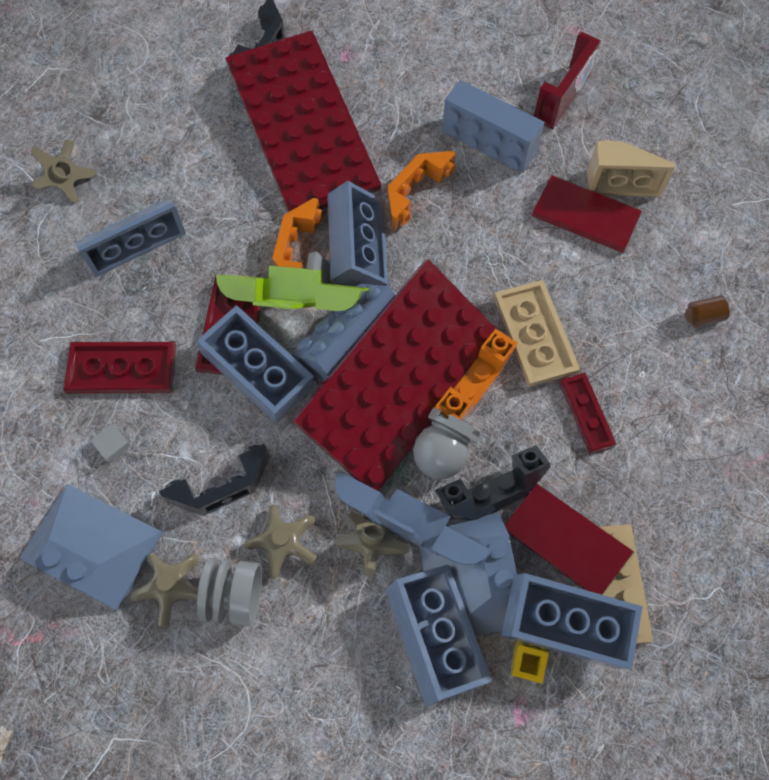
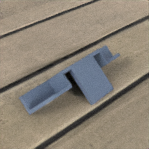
[335,471,494,566]

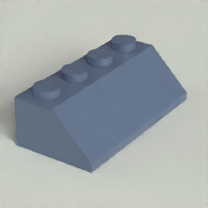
[328,181,389,287]
[76,199,186,277]
[385,564,492,707]

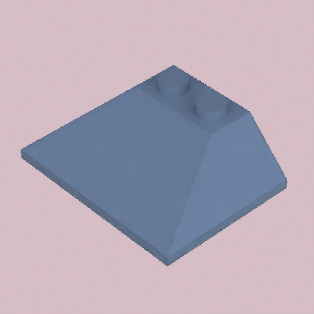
[19,484,163,610]
[419,513,517,635]

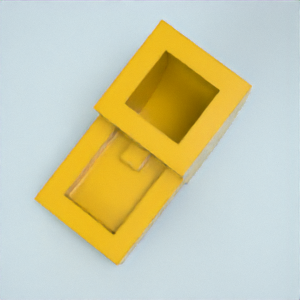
[511,641,549,684]

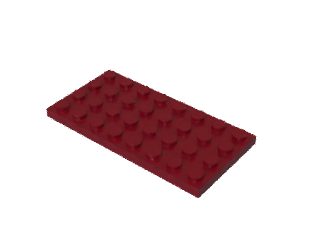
[225,30,382,212]
[291,259,498,491]

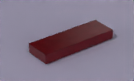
[559,372,617,455]

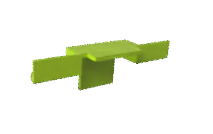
[216,266,369,311]

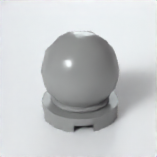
[413,408,482,480]

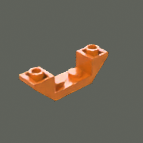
[388,151,456,232]
[272,198,323,268]
[435,329,518,420]

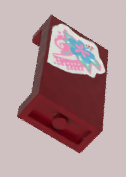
[533,32,601,130]

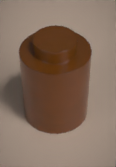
[685,295,730,327]

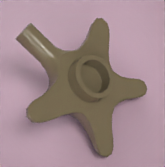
[31,139,96,202]
[244,505,319,580]
[334,513,410,577]
[130,553,200,627]

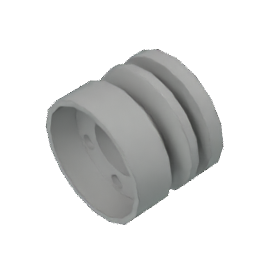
[197,558,262,627]

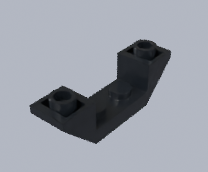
[229,0,285,77]
[159,444,270,516]
[435,445,551,519]

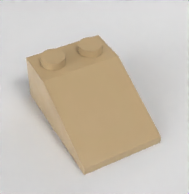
[587,140,675,197]

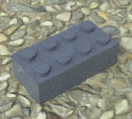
[442,80,545,173]
[291,284,395,381]
[197,305,314,423]
[501,573,643,670]

